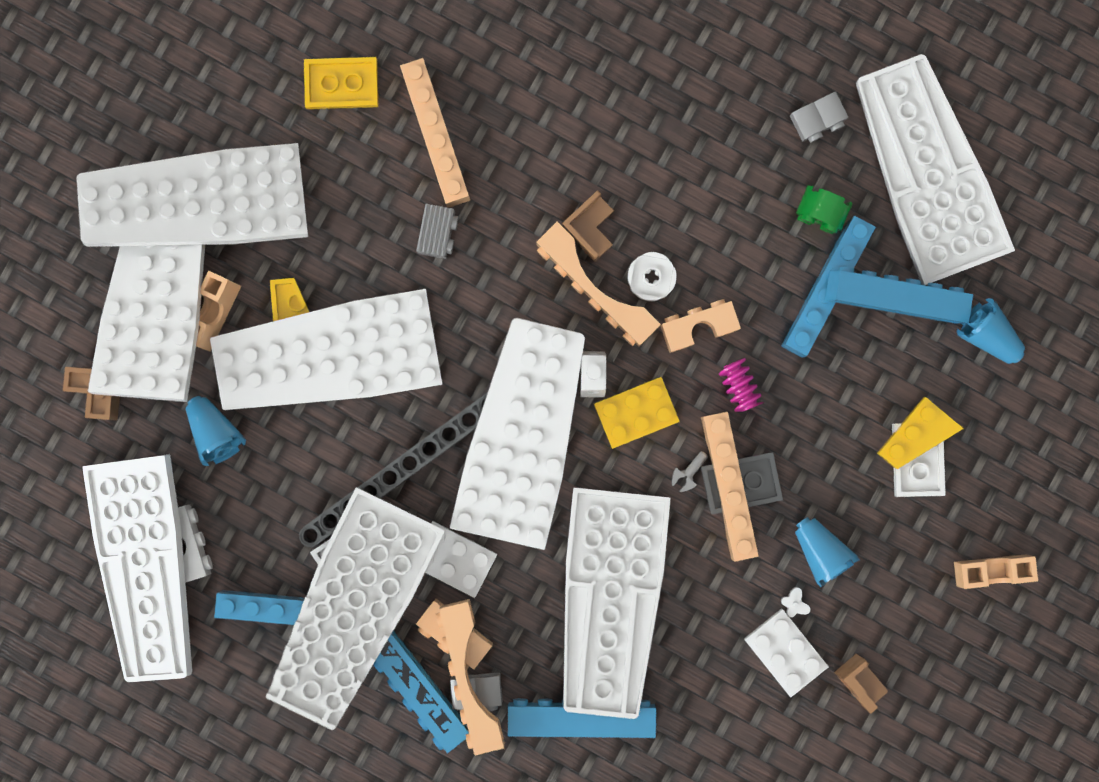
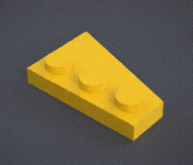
[270,278,309,322]
[877,397,963,469]

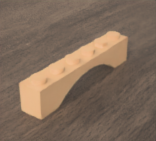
[400,58,470,208]
[537,222,661,346]
[701,412,759,562]
[436,599,505,755]

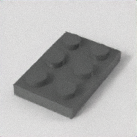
[701,452,783,515]

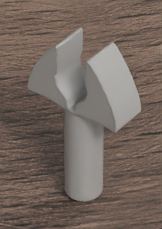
[672,451,708,492]

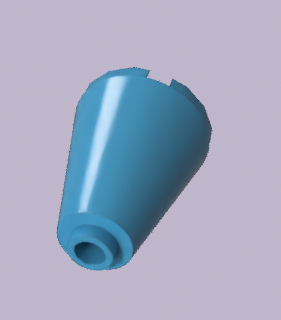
[956,298,1025,364]
[186,396,246,466]
[795,517,860,587]

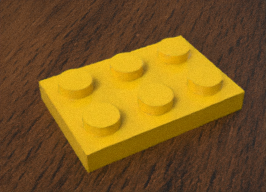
[304,57,379,109]
[594,377,680,449]

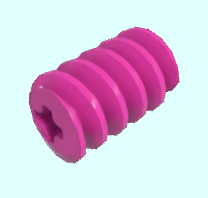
[719,358,764,412]

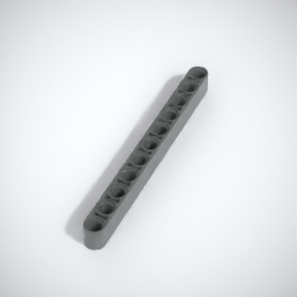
[299,392,488,547]

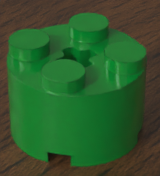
[796,185,853,234]

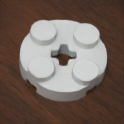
[627,252,676,301]

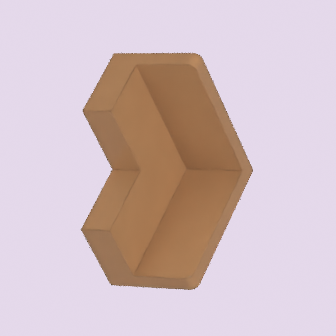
[562,190,614,262]
[63,367,120,420]
[834,654,888,714]

